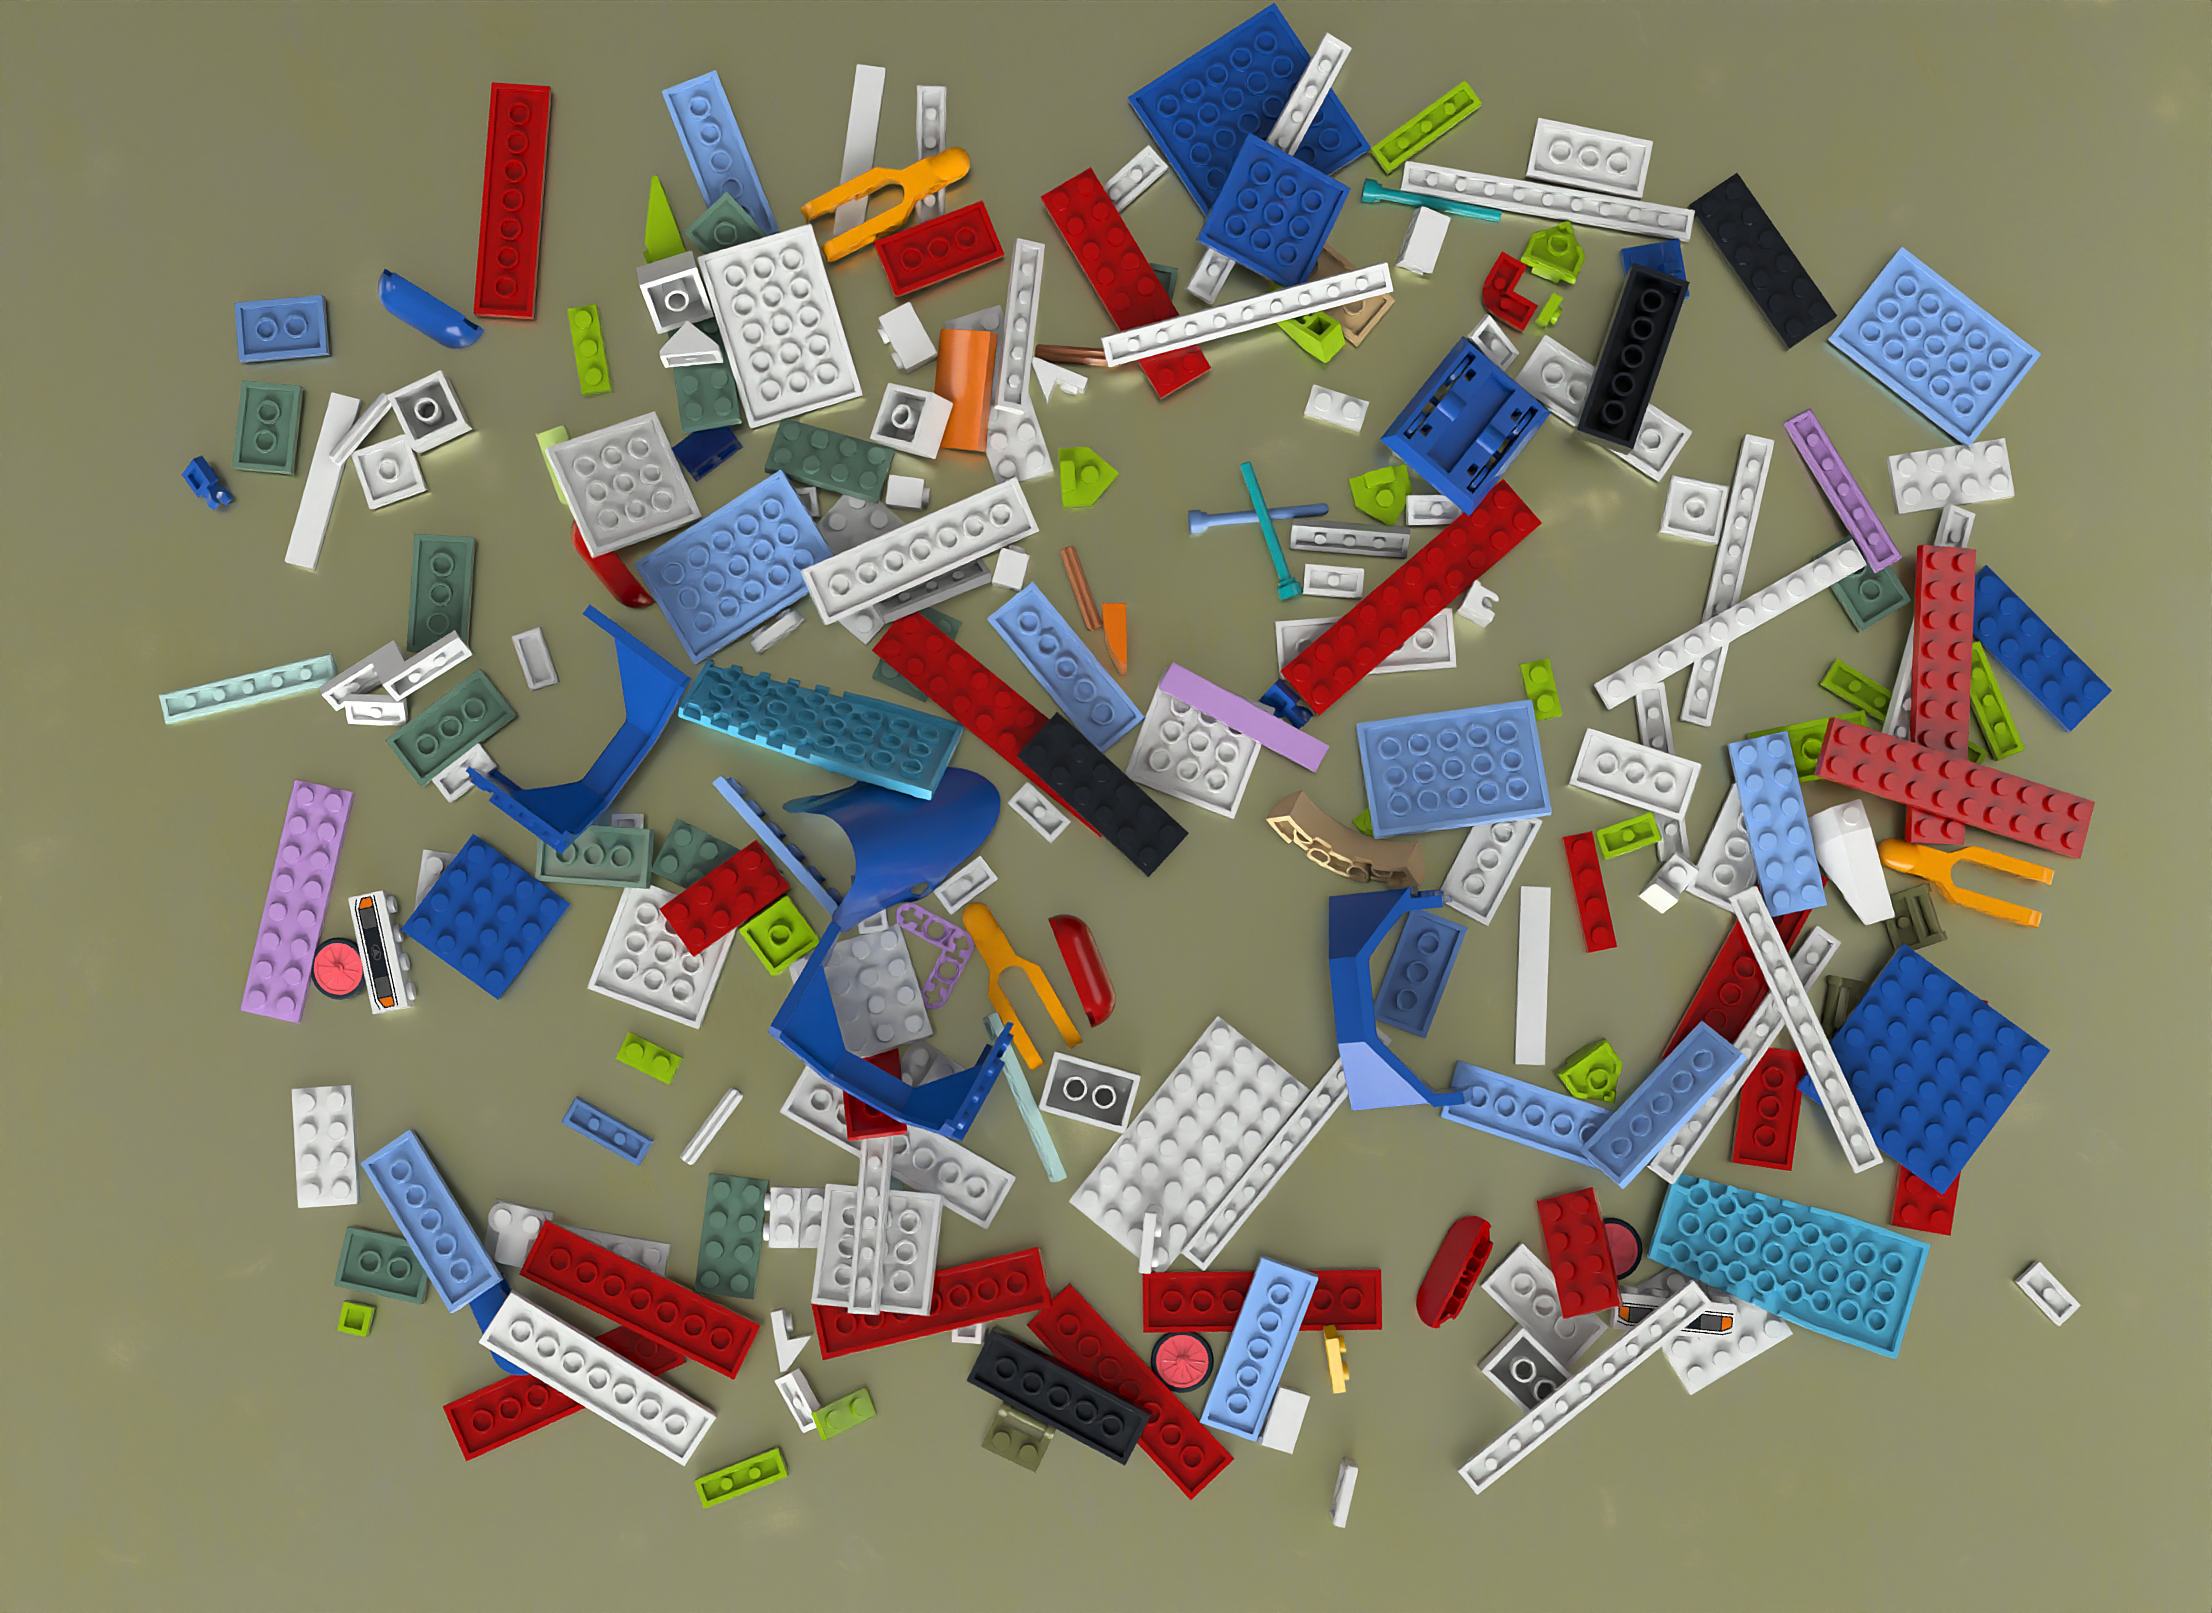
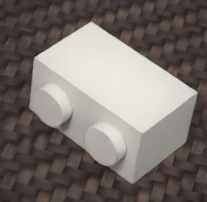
[877,302,938,375]

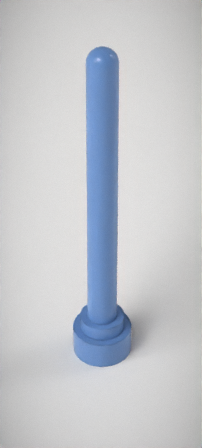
[1188,503,1329,534]

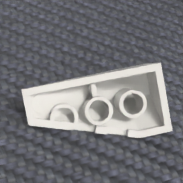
[1807,799,1895,926]

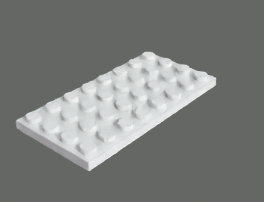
[1069,1016,1310,1272]

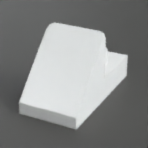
[1467,314,1519,371]
[1031,356,1088,404]
[1639,851,1699,914]
[770,1307,814,1372]

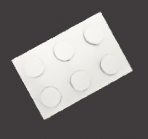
[1039,1051,1141,1134]
[1477,1324,1573,1414]

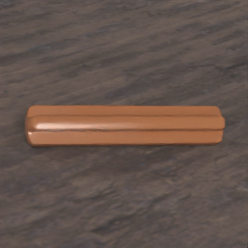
[1035,344,1121,367]
[1060,546,1102,631]

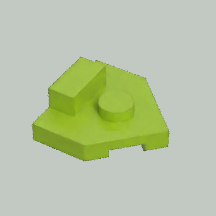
[1520,220,1586,284]
[1058,446,1119,508]
[1348,464,1413,526]
[1556,1037,1623,1103]

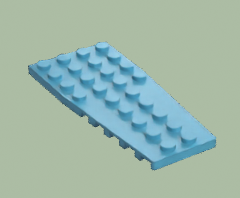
[678,659,965,801]
[1647,1174,1931,1359]

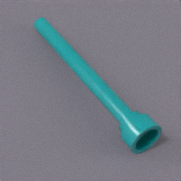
[1361,178,1502,222]
[1240,461,1303,600]

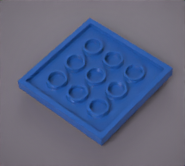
[1196,133,1351,288]
[400,834,570,1000]

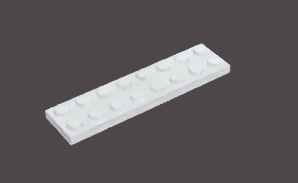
[801,477,1039,625]
[780,1065,1016,1230]
[478,1289,717,1466]

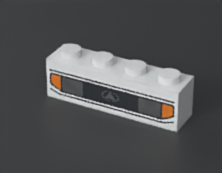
[348,890,416,1014]
[1610,1285,1737,1341]

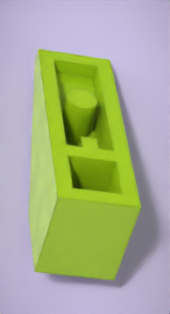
[643,175,687,264]
[1265,283,1345,363]

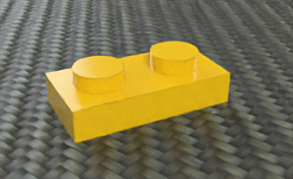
[1323,1325,1349,1393]

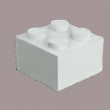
[636,250,714,334]
[387,370,472,454]
[870,382,953,459]

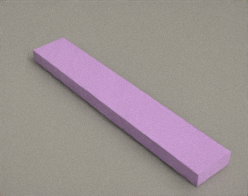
[1784,408,1902,573]
[1158,662,1329,772]

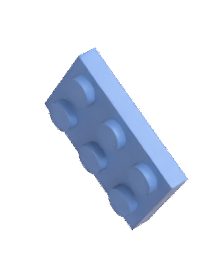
[234,295,330,363]

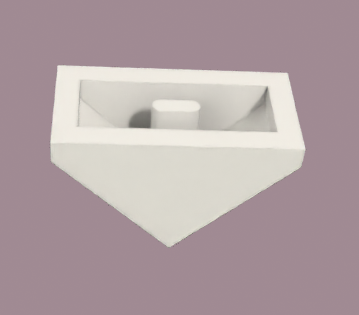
[659,321,723,368]

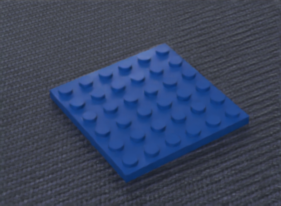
[1128,3,1371,218]
[1795,943,2050,1194]

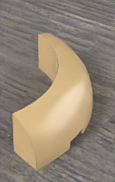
[1266,790,1425,888]

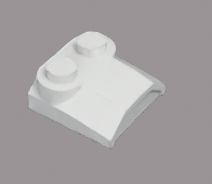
[484,1198,554,1268]

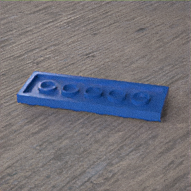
[1973,565,2112,732]

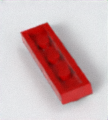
[1562,831,1617,953]

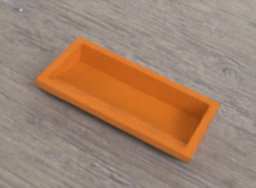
[934,329,998,452]
[1102,603,1127,675]

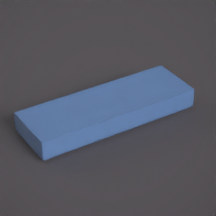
[561,1096,654,1166]

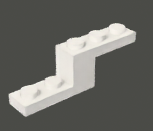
[318,630,472,711]

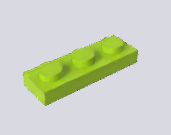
[567,304,613,397]
[694,1446,789,1509]

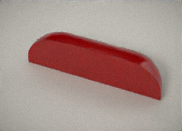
[570,519,656,608]
[1048,914,1116,1028]
[1416,1216,1493,1328]

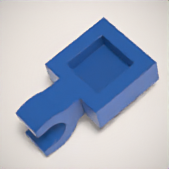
[181,456,232,510]
[1259,678,1314,730]

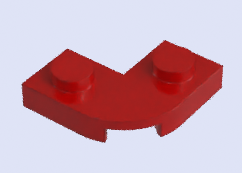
[1482,251,1538,333]

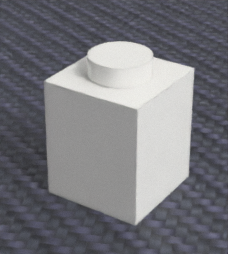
[885,475,930,512]
[992,545,1031,592]

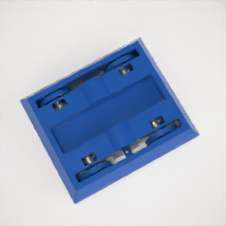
[1380,336,1552,516]

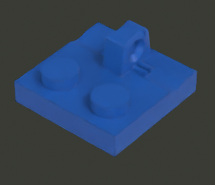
[1620,239,1689,299]

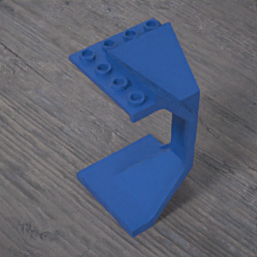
[466,604,691,854]
[1329,886,1474,1110]
[768,922,1014,1141]

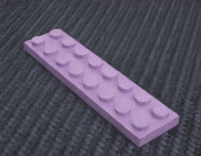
[240,779,355,1023]

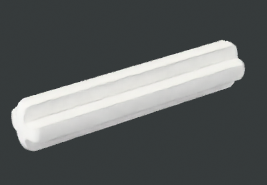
[328,392,392,465]
[680,1087,743,1165]

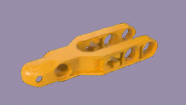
[800,147,970,262]
[1876,838,2054,928]
[962,902,1083,1071]

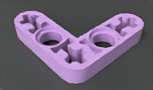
[896,903,975,1010]

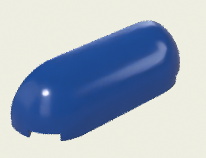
[378,268,484,349]
[469,1262,530,1375]

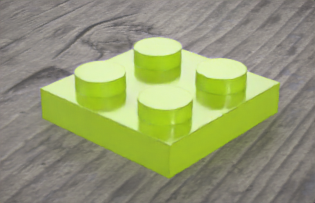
[738,893,821,976]

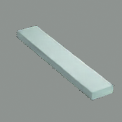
[159,653,338,724]
[982,1012,1067,1182]

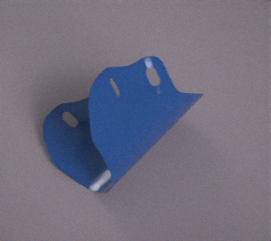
[782,767,1001,933]

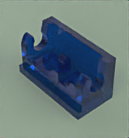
[671,426,743,482]

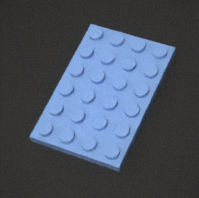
[1828,246,2041,447]
[634,470,835,664]
[1356,699,1552,839]

